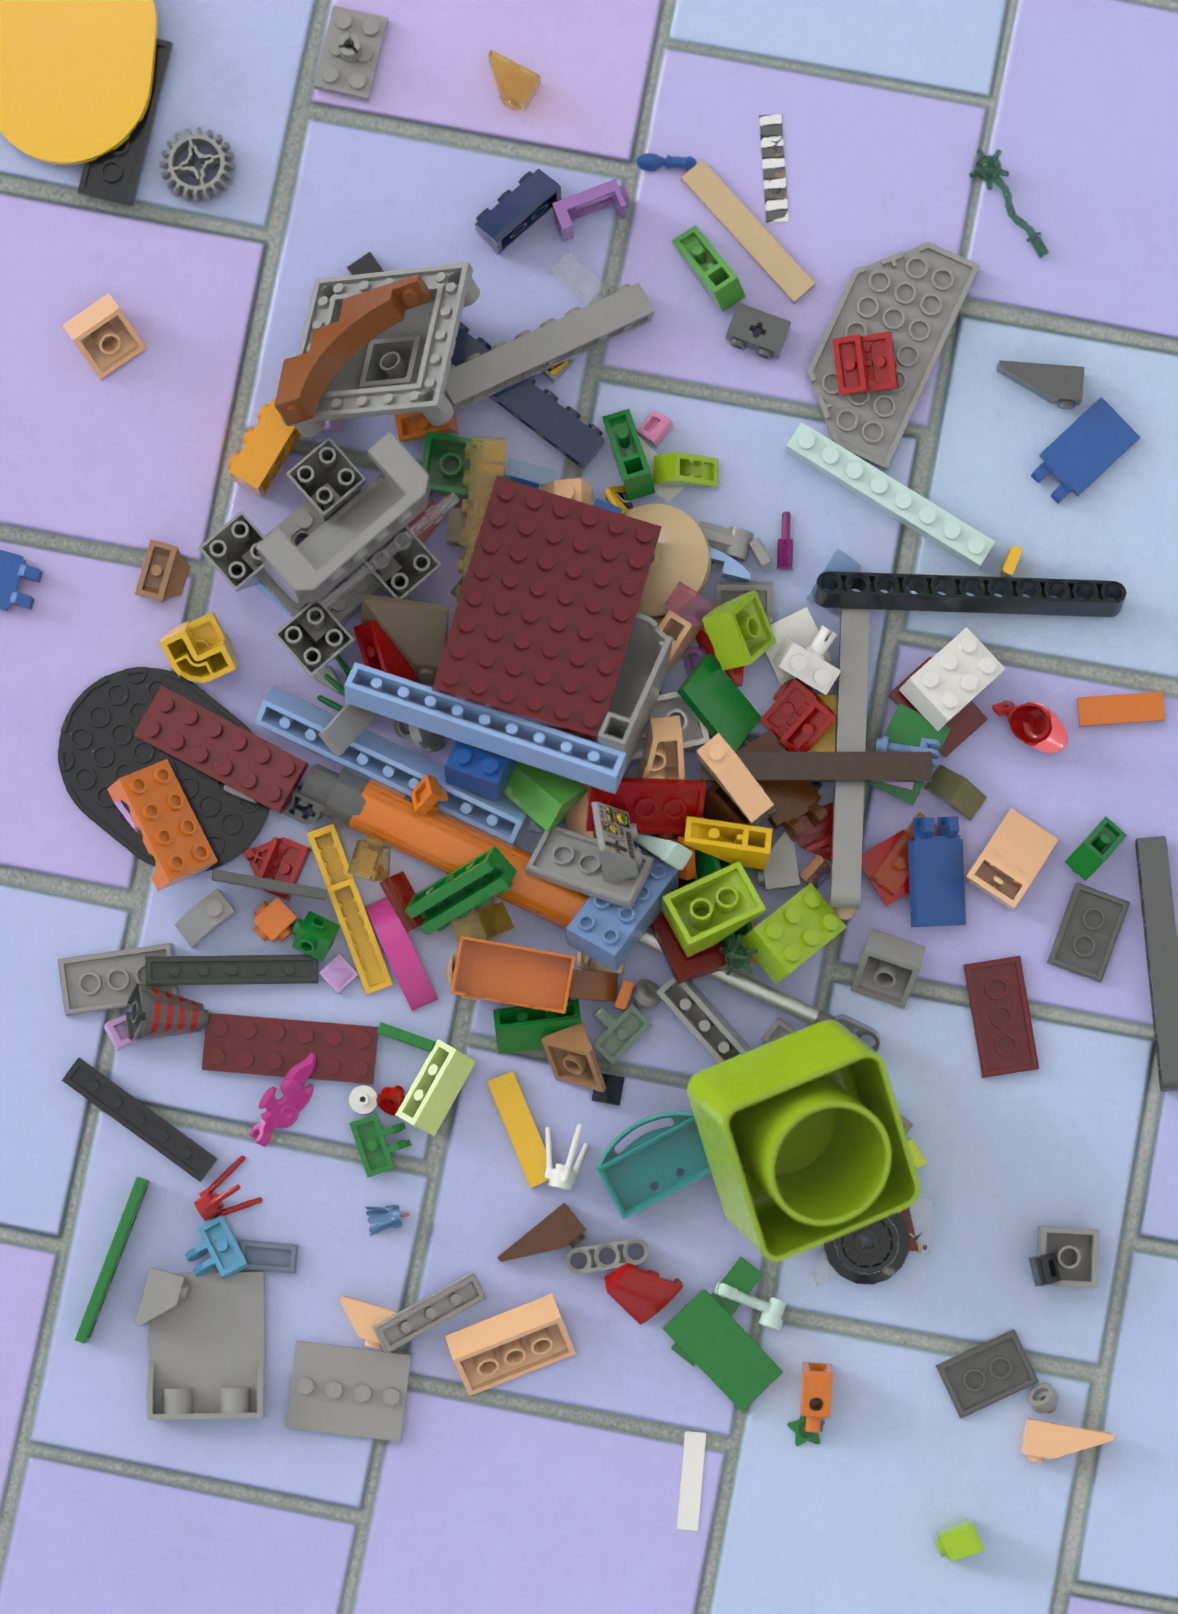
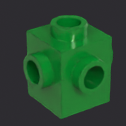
[292,910,340,962]

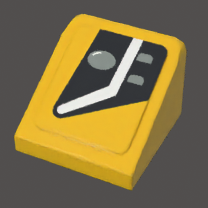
[604,486,634,515]

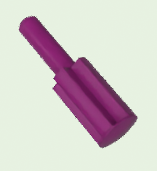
[776,512,793,571]

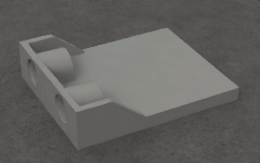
[147,1271,266,1420]

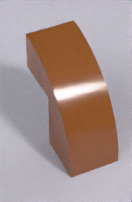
[568,969,618,1002]

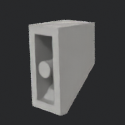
[757,831,800,891]
[175,888,237,948]
[135,1268,190,1326]

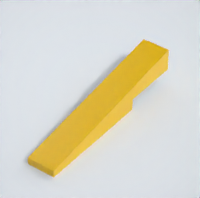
[307,822,393,995]

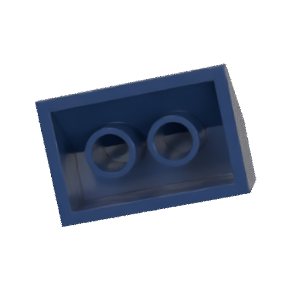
[475,169,561,255]

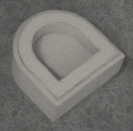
[749,538,773,572]

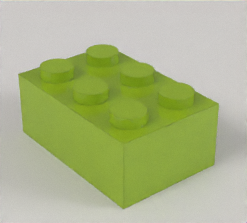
[740,883,847,985]

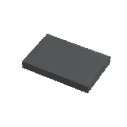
[1047,882,1130,983]
[935,1329,1039,1419]

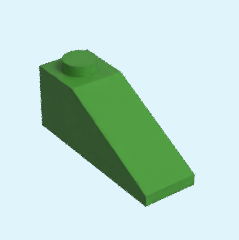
[672,225,746,312]

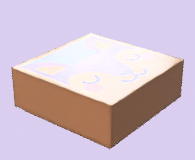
[799,855,831,889]

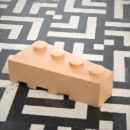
[636,716,685,834]

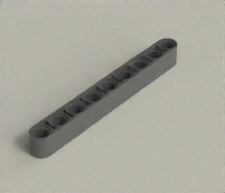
[1135,836,1178,1092]

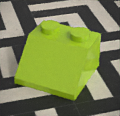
[702,590,776,670]

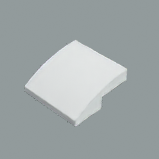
[765,607,832,685]

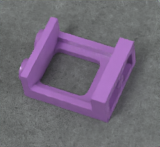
[552,179,629,242]

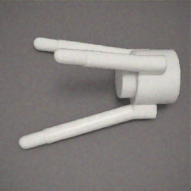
[544,1124,589,1191]

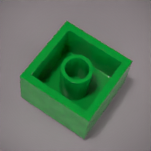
[421,431,484,501]

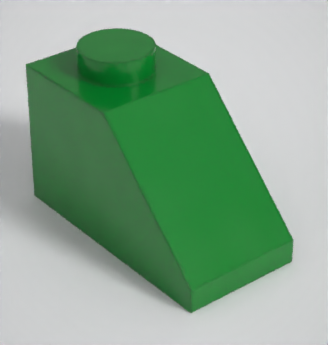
[1065,816,1127,881]

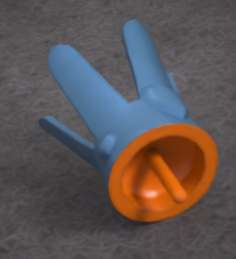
[365,1205,409,1236]

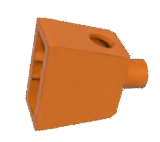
[800,1362,833,1432]

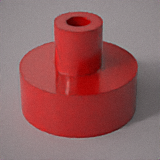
[376,1085,405,1116]

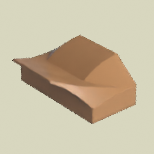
[135,539,190,602]

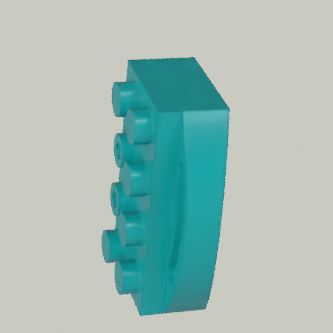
[596,1111,711,1220]

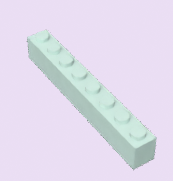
[785,422,995,571]

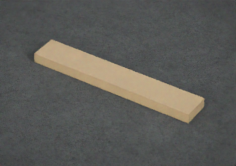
[681,159,815,303]

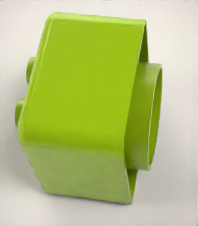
[687,1020,921,1262]

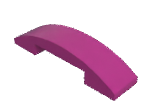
[365,895,438,1011]

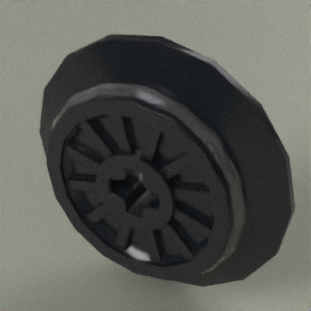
[824,1212,910,1285]

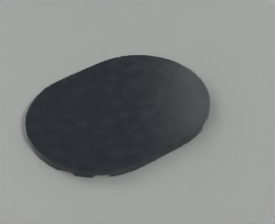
[58,667,270,872]

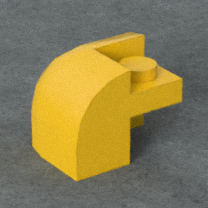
[159,611,238,684]

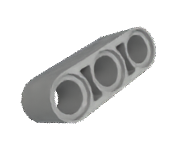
[566,1238,649,1274]

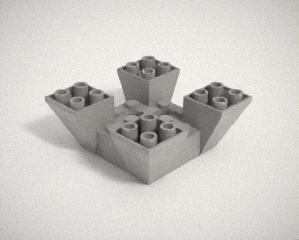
[198,437,442,678]

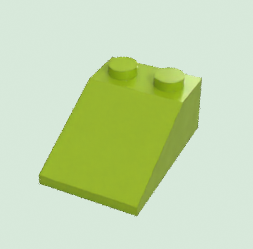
[661,861,766,958]

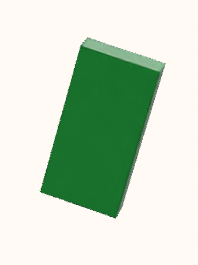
[377,1022,436,1052]

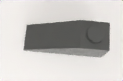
[997,360,1085,409]

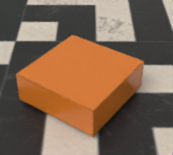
[614,980,634,1011]

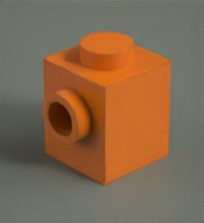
[252,897,299,943]

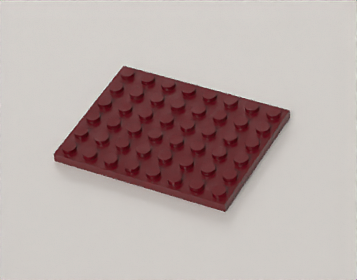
[431,476,662,741]

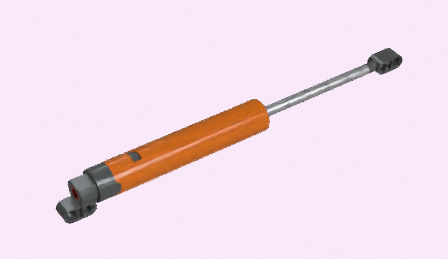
[282,763,880,1052]

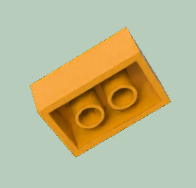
[228,399,301,498]

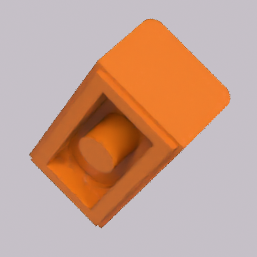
[395,412,459,443]

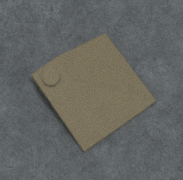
[362,594,449,683]

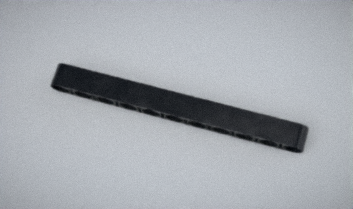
[814,571,1127,617]

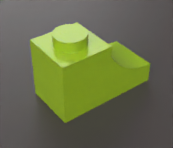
[653,452,719,488]

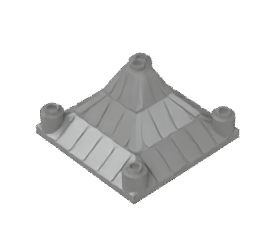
[282,262,480,438]

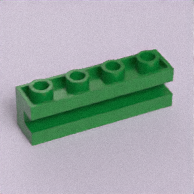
[405,846,517,935]

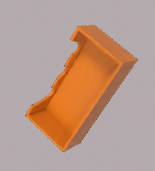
[107,759,217,891]
[450,936,575,1014]

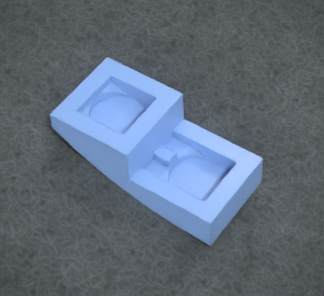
[710,547,751,582]

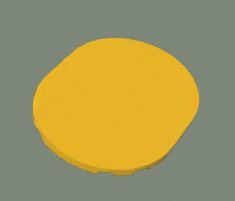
[0,0,158,165]

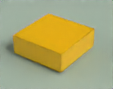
[1000,546,1023,577]

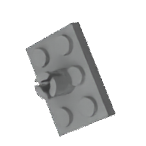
[313,5,388,101]

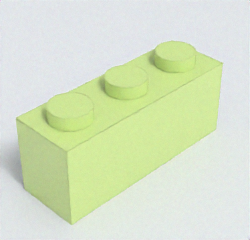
[396,1040,476,1136]

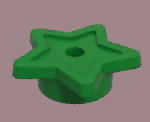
[787,1416,825,1446]

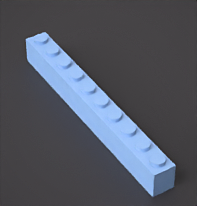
[344,662,626,794]
[254,686,528,844]

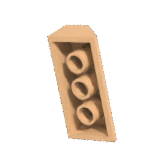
[445,1293,576,1396]

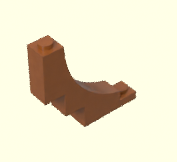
[274,274,432,426]

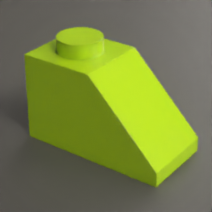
[935,1518,985,1562]

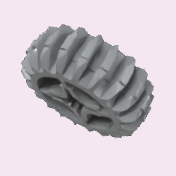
[159,127,236,204]

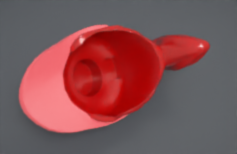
[992,700,1068,753]

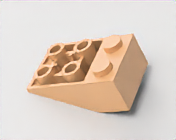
[964,808,1059,910]

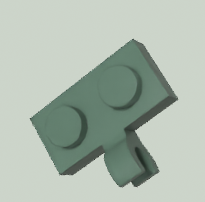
[592,1004,652,1065]

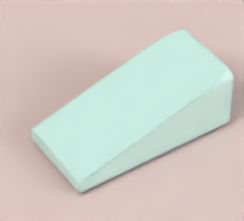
[635,834,692,870]

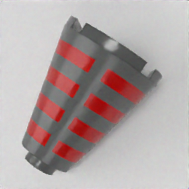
[126,983,208,1041]

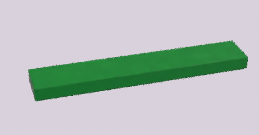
[75,1177,150,1344]

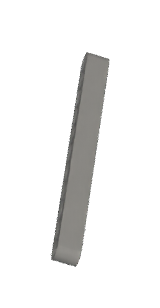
[830,608,870,909]

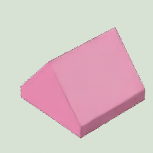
[637,411,674,448]

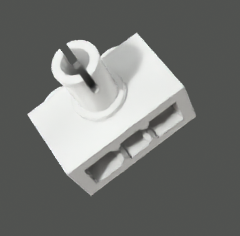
[772,625,841,695]

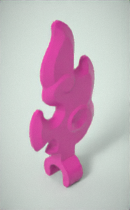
[249,1053,316,1147]

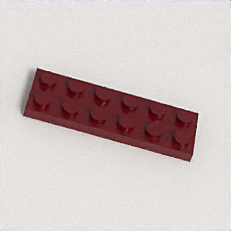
[134,685,309,814]
[202,1013,378,1084]

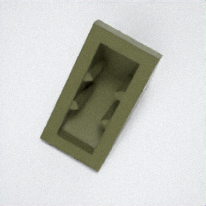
[924,764,987,821]

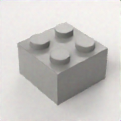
[1037,1226,1099,1288]

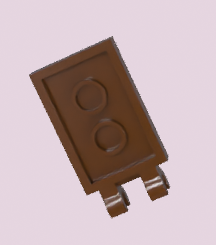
[736,730,829,842]

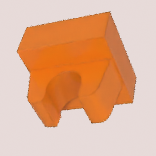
[410,774,448,816]

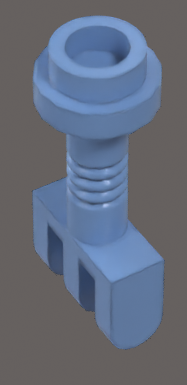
[875,736,941,769]

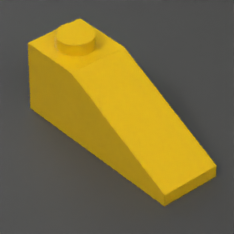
[684,816,772,870]

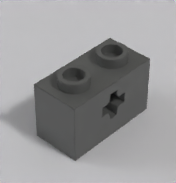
[726,302,791,360]

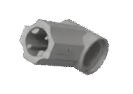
[699,521,754,562]

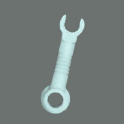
[714,1282,787,1332]

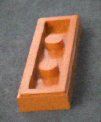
[1077,692,1165,727]

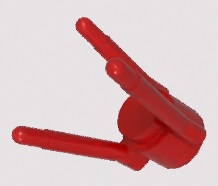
[194,1155,263,1221]

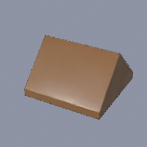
[541,1023,606,1092]

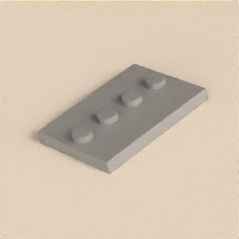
[286,1341,412,1442]

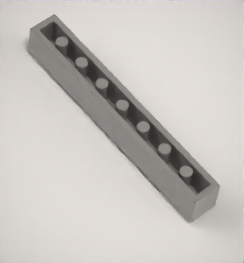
[444,282,654,413]

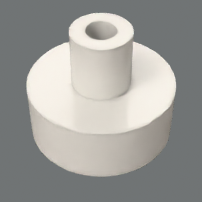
[349,1085,378,1114]

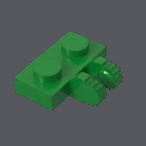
[349,1114,411,1178]

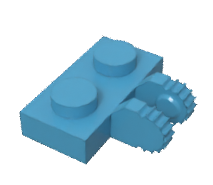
[185,1215,249,1280]

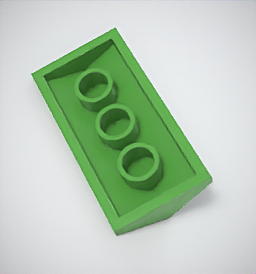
[502,761,587,833]

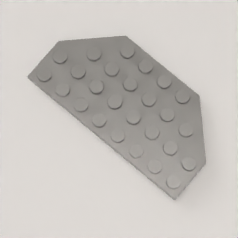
[807,242,980,470]

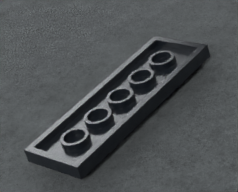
[77,39,173,206]

